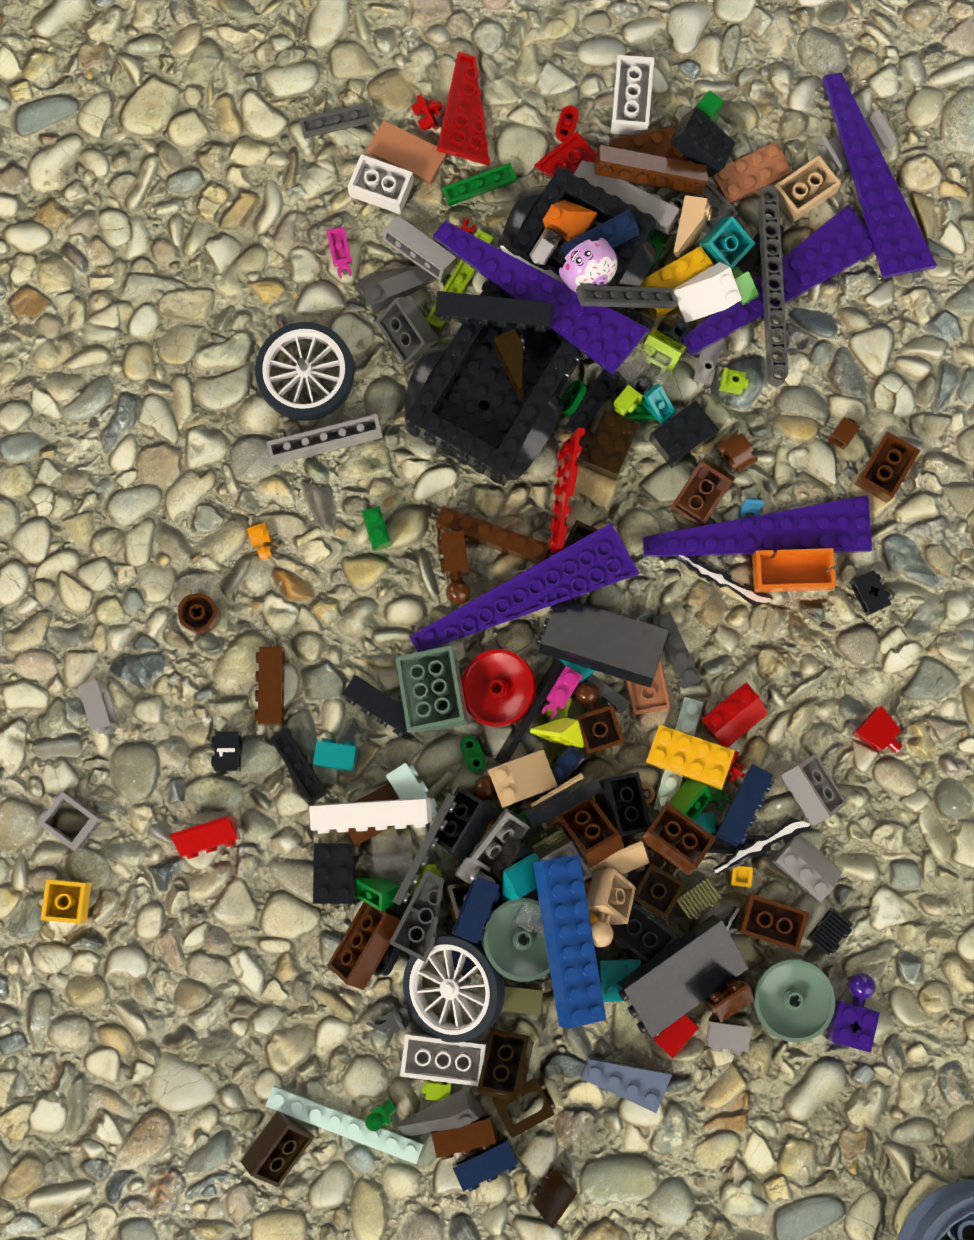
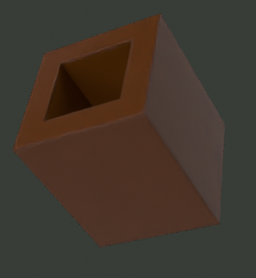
[828,417,860,450]

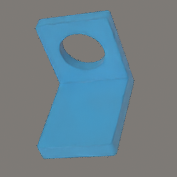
[740,498,764,519]

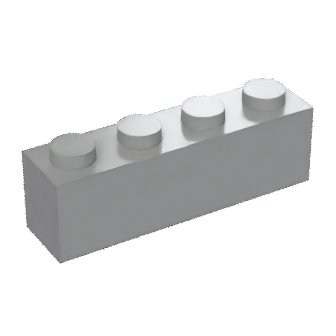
[382,215,456,281]

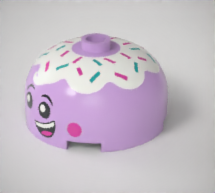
[559,238,617,292]

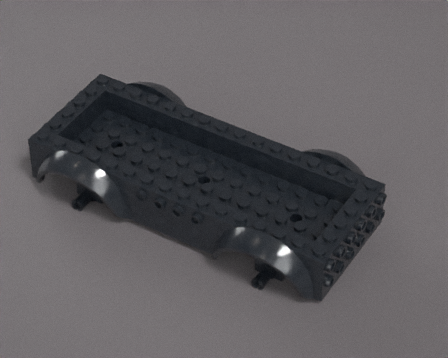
[404,167,657,486]

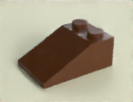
[670,457,736,526]

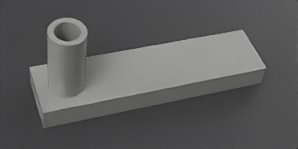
[693,314,724,386]

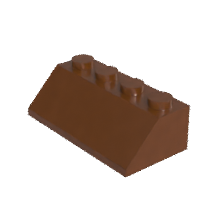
[327,902,401,990]

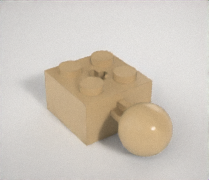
[587,868,636,947]

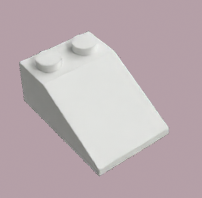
[673,262,742,323]

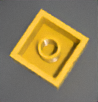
[41,879,92,924]

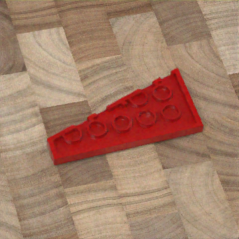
[436,51,490,166]
[534,131,596,178]
[548,427,585,555]

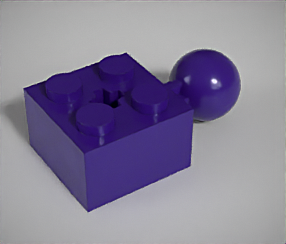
[826,973,880,1053]

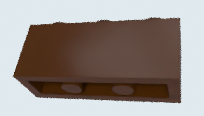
[431,1115,496,1160]

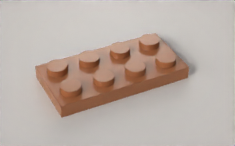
[712,142,793,204]

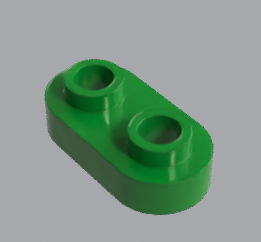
[561,380,587,416]
[460,735,486,773]

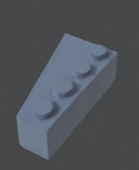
[580,1056,672,1113]

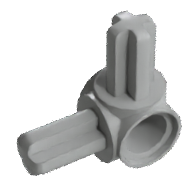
[455,857,495,884]

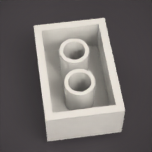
[348,154,414,214]

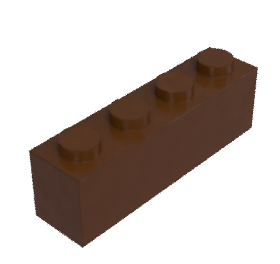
[255,646,285,725]

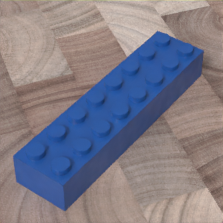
[533,855,606,1029]

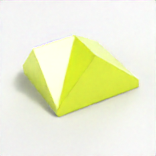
[530,718,584,748]

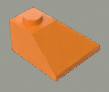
[543,200,598,241]

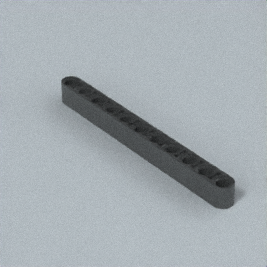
[758,186,788,387]

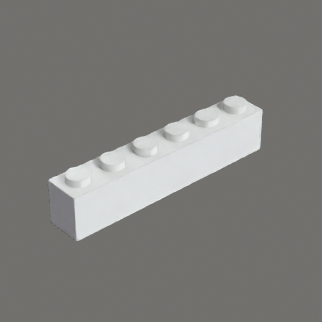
[309,798,432,834]

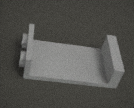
[818,110,897,176]

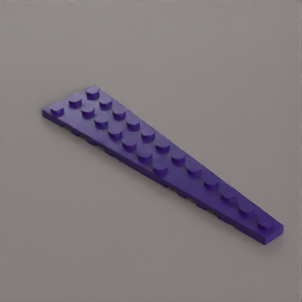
[822,72,937,279]
[682,204,875,356]
[433,221,649,375]
[642,495,872,557]
[409,523,640,652]

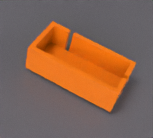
[752,548,836,593]

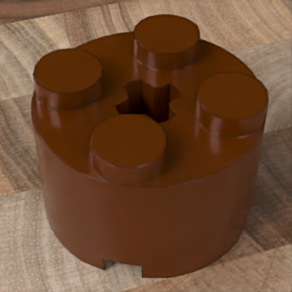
[716,429,758,474]
[178,593,221,634]

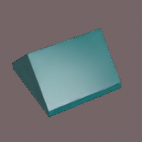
[502,853,539,902]

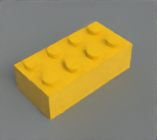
[639,246,714,321]
[646,725,735,790]

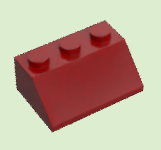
[699,682,768,748]
[170,816,241,860]

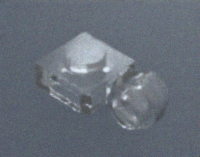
[512,903,544,937]

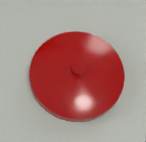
[461,649,536,727]

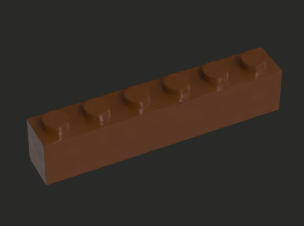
[595,145,708,195]
[436,506,550,564]

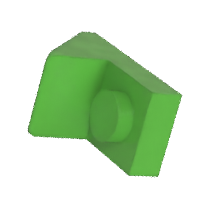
[731,266,759,305]

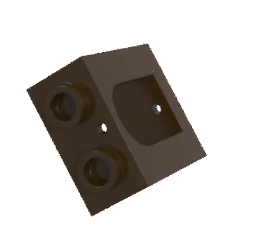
[493,1075,556,1138]

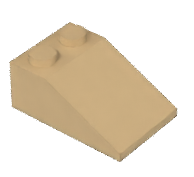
[674,195,712,259]
[488,750,558,808]

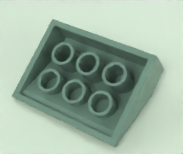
[395,645,469,733]

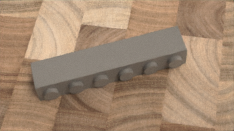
[574,160,680,235]
[266,414,383,465]

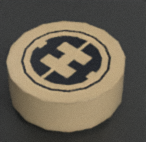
[642,784,655,804]

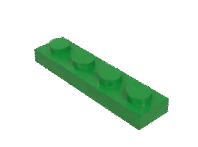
[442,163,517,206]

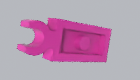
[326,227,352,278]
[542,666,583,719]

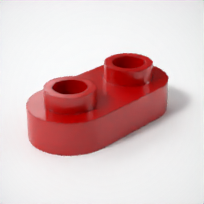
[555,106,579,142]

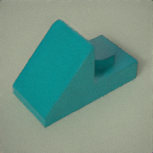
[643,383,676,425]

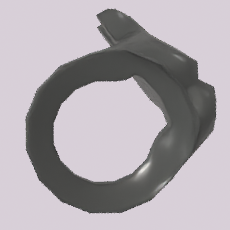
[366,1007,411,1040]

